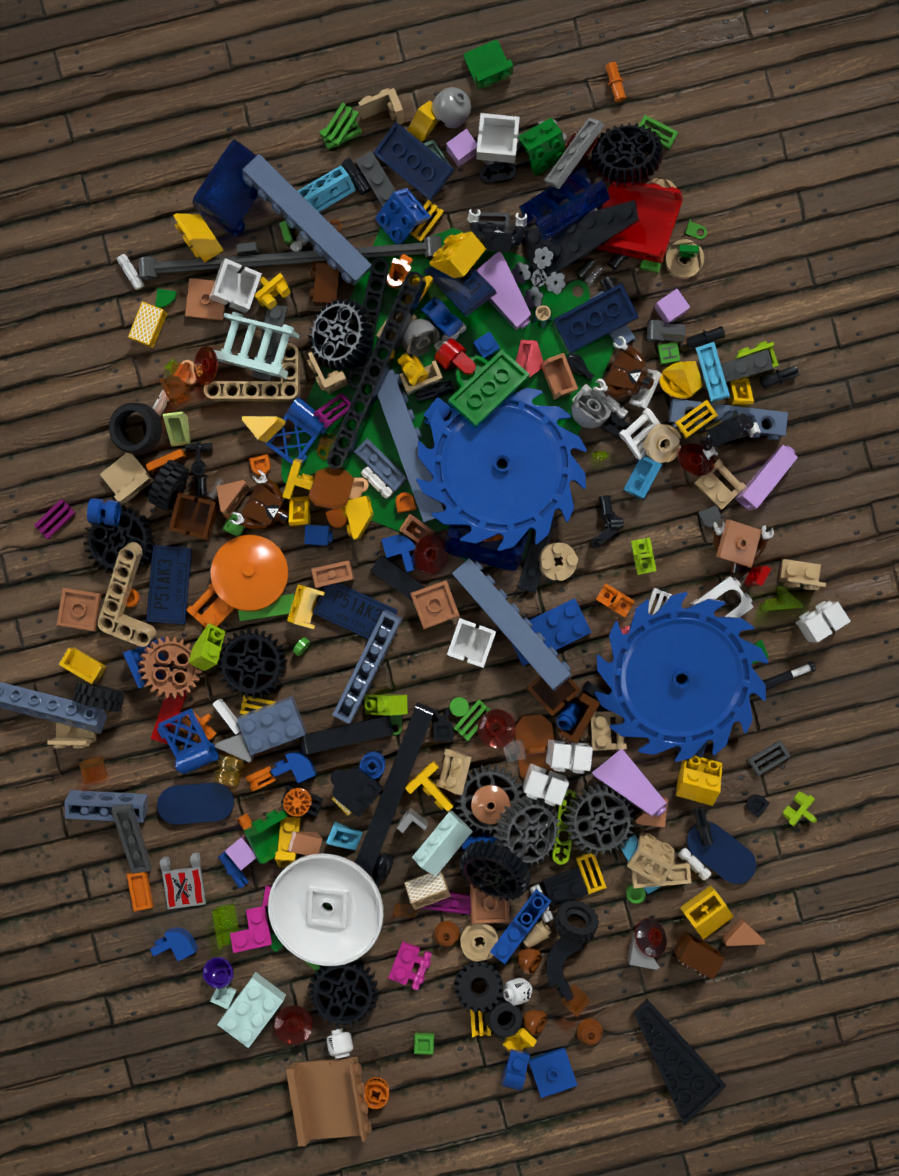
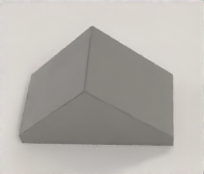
[215,733,254,762]
[627,932,660,970]

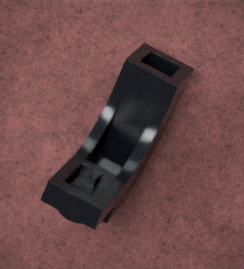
[547,937,584,1001]

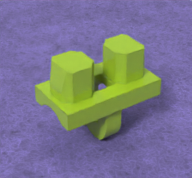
[630,537,657,575]
[782,792,817,827]

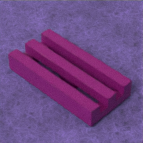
[313,393,351,428]
[34,499,76,539]

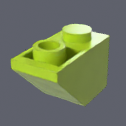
[188,623,225,671]
[364,694,408,716]

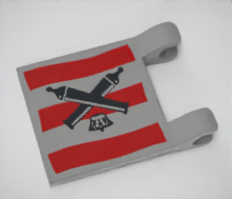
[160,852,206,909]

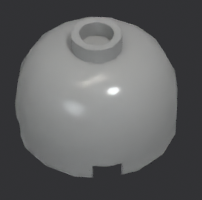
[432,87,471,129]
[401,319,440,357]
[571,390,611,429]

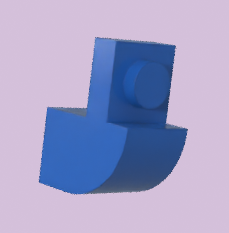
[421,297,463,337]
[381,535,417,572]
[271,751,317,783]
[150,927,198,961]
[501,1049,530,1091]

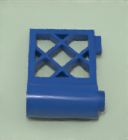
[265,397,330,464]
[157,708,219,774]

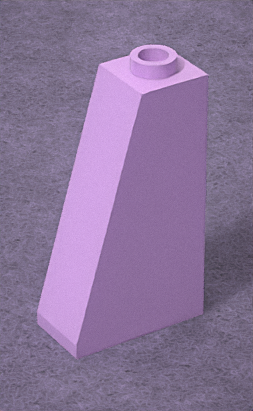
[477,252,531,331]
[734,445,798,511]
[592,749,667,817]

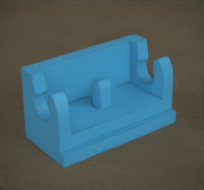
[623,456,662,500]

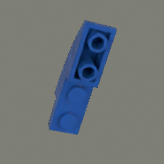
[490,889,551,964]

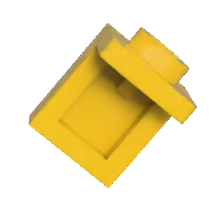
[503,1028,537,1052]

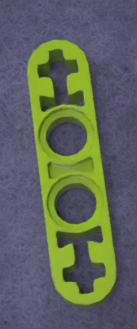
[552,789,577,865]

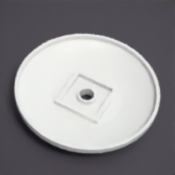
[268,854,384,966]

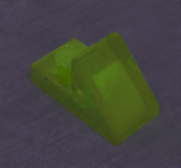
[760,586,803,611]

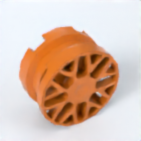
[245,766,276,791]
[283,787,312,817]
[364,1077,389,1109]

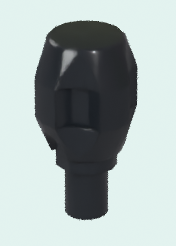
[566,352,594,381]
[374,853,393,888]

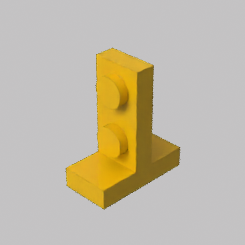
[283,458,314,499]
[405,760,454,812]
[275,817,301,868]

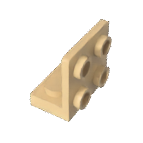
[358,88,405,124]
[307,352,349,394]
[100,453,154,504]
[778,559,826,591]
[47,723,96,748]
[627,831,674,886]

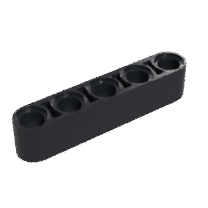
[299,715,394,755]

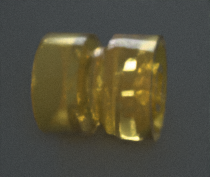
[214,754,244,786]

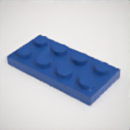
[511,598,592,666]

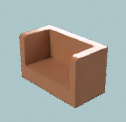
[541,353,578,400]
[311,560,355,588]

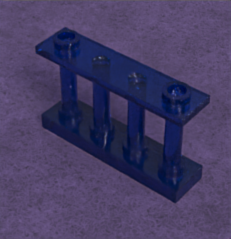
[519,166,610,240]

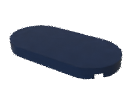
[157,782,235,824]
[687,821,756,884]

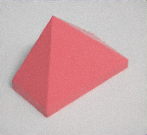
[516,340,543,378]

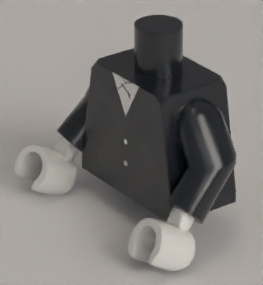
[468,209,527,253]
[700,410,761,460]

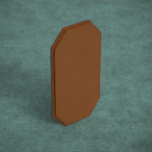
[308,467,354,509]
[514,714,558,779]

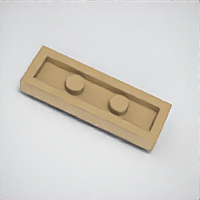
[631,863,691,888]

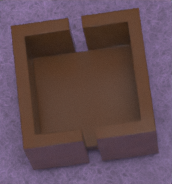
[169,493,219,541]
[526,676,581,716]
[673,931,725,980]

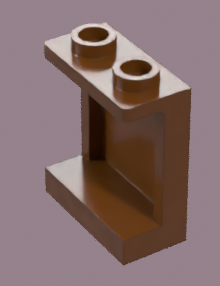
[557,691,600,744]

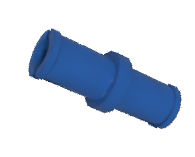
[218,851,249,889]

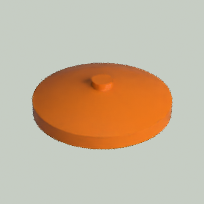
[211,535,288,612]

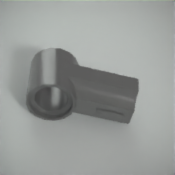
[646,320,686,343]

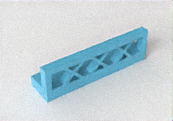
[288,165,356,229]

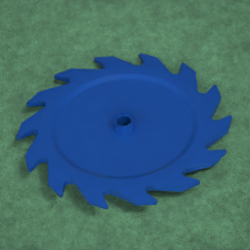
[416,388,587,551]
[595,591,769,762]

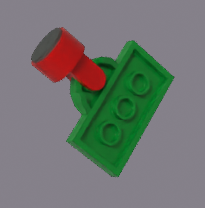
[435,338,530,428]

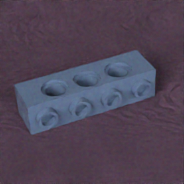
[65,790,148,823]

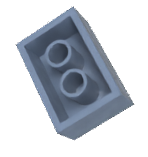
[237,696,307,755]

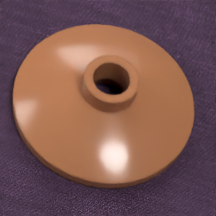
[471,785,510,824]

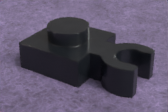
[433,707,453,742]

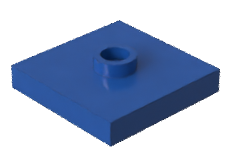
[529,1047,578,1098]

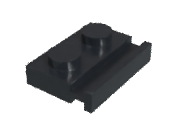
[542,867,588,907]

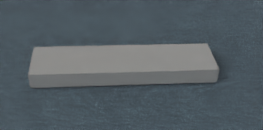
[544,118,605,189]

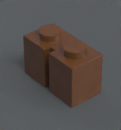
[310,263,341,306]

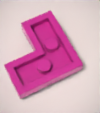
[230,906,272,953]

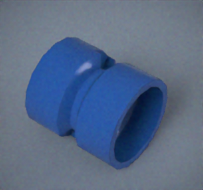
[87,498,121,526]
[360,751,386,779]

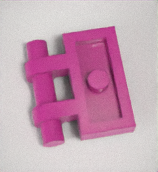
[388,941,432,990]

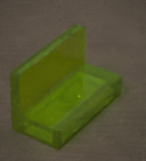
[212,903,239,949]

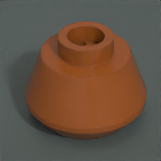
[434,921,460,947]
[517,948,542,974]
[523,1009,547,1036]
[577,1019,603,1045]

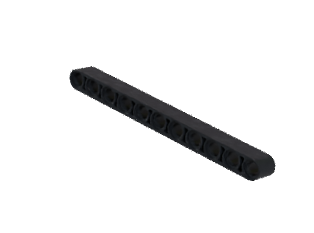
[327,271,426,469]
[355,702,435,876]

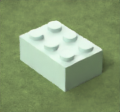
[218,972,286,1048]

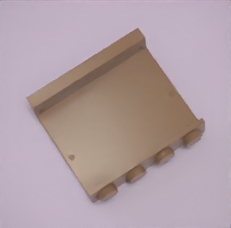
[286,1057,371,1147]

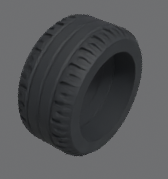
[109,403,163,454]

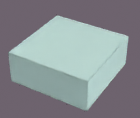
[210,986,237,1009]

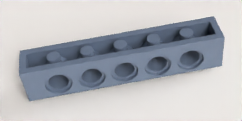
[668,399,788,440]
[333,610,403,724]
[0,682,107,734]

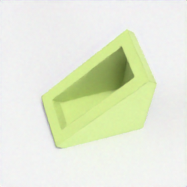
[163,412,190,447]

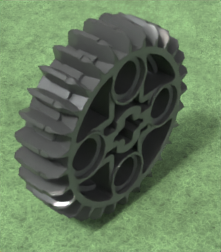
[455,764,525,836]
[564,784,635,856]
[493,796,560,868]

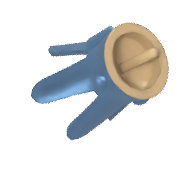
[532,305,552,328]

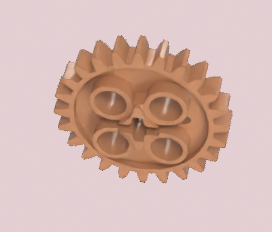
[138,636,202,700]

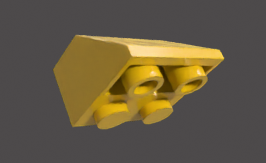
[173,213,224,263]
[429,231,486,278]
[342,496,374,540]
[676,755,722,806]
[680,885,734,939]

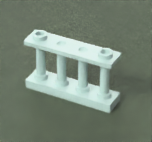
[214,312,300,379]

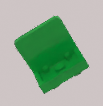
[464,40,513,90]
[518,118,566,175]
[243,809,288,864]

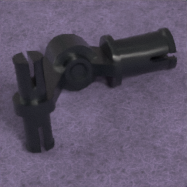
[185,442,213,496]
[589,495,624,548]

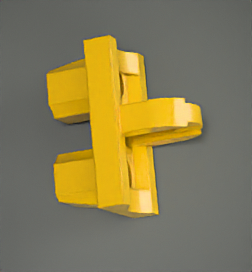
[254,273,291,310]
[398,353,428,386]

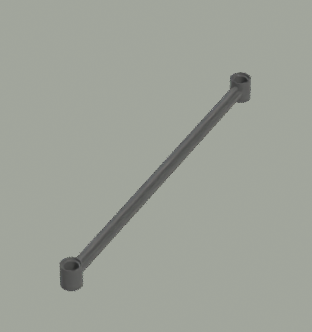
[139,236,442,280]

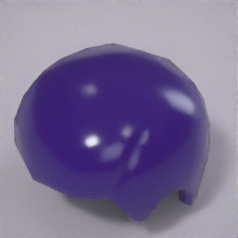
[203,957,234,989]

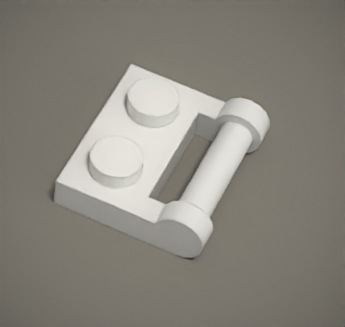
[619,408,660,460]

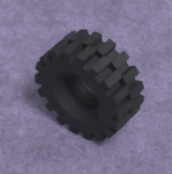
[148,459,190,511]
[72,681,125,712]
[454,961,503,1012]

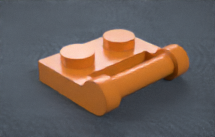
[186,582,234,628]

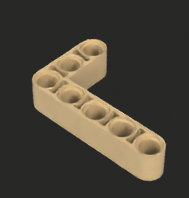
[204,343,300,402]
[98,542,157,647]

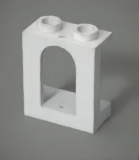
[690,576,753,617]

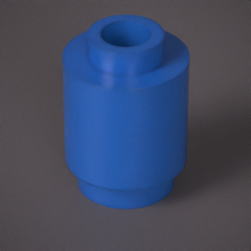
[557,702,582,731]

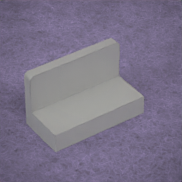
[397,808,428,833]

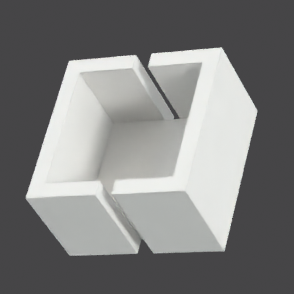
[476,113,520,163]
[209,258,262,313]
[796,601,851,642]
[447,618,496,668]
[546,740,593,774]
[522,763,569,806]

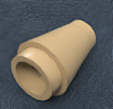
[523,921,551,948]

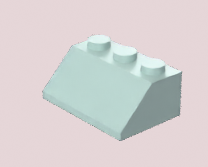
[412,810,473,877]

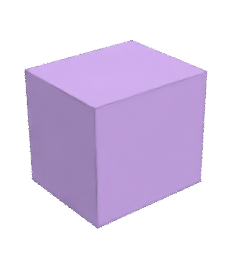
[446,129,477,168]
[654,289,690,324]
[225,834,256,870]

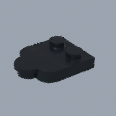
[331,767,384,818]

